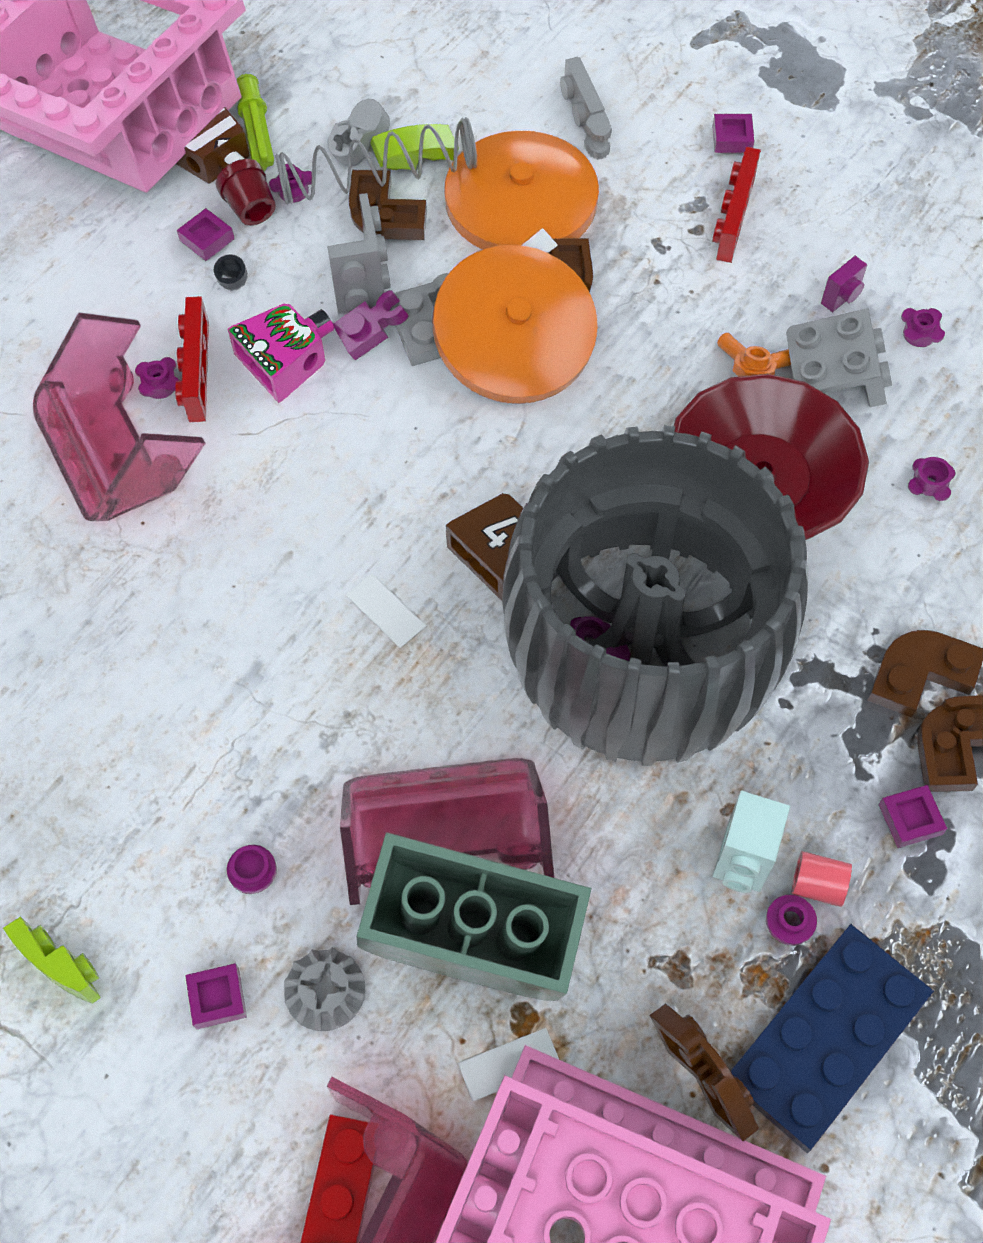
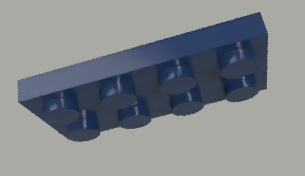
[730,924,934,1153]

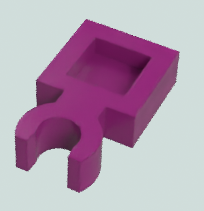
[333,290,409,360]

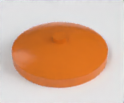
[445,131,599,250]
[432,245,598,404]

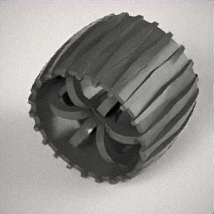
[502,425,808,766]

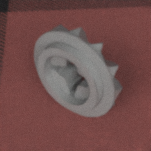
[284,947,365,1031]

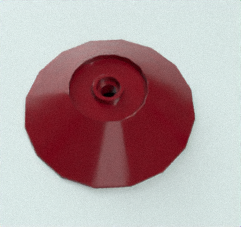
[673,374,869,540]

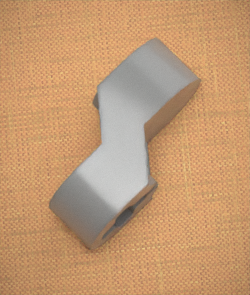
[327,99,390,166]

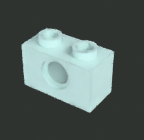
[712,790,790,893]

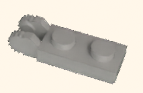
[560,56,612,160]

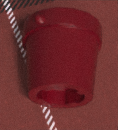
[215,159,276,226]

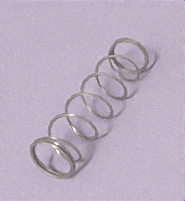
[275,117,477,205]

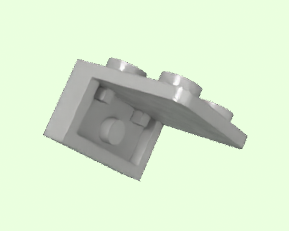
[327,193,391,313]
[786,308,892,407]

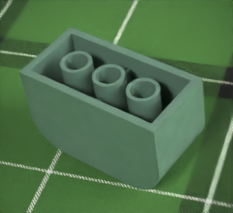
[356,832,592,1001]

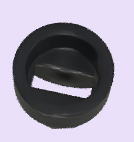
[213,254,248,291]

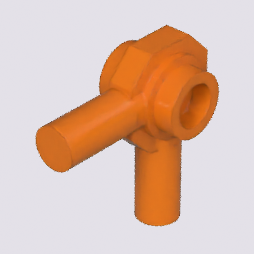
[717,333,791,377]

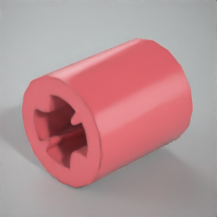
[791,851,852,907]

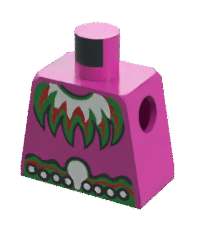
[228,303,334,403]

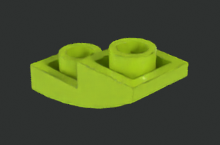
[370,124,459,170]
[3,916,101,1004]

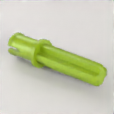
[236,74,274,171]

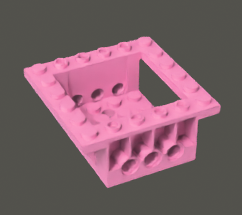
[0,0,246,193]
[435,1045,831,1243]

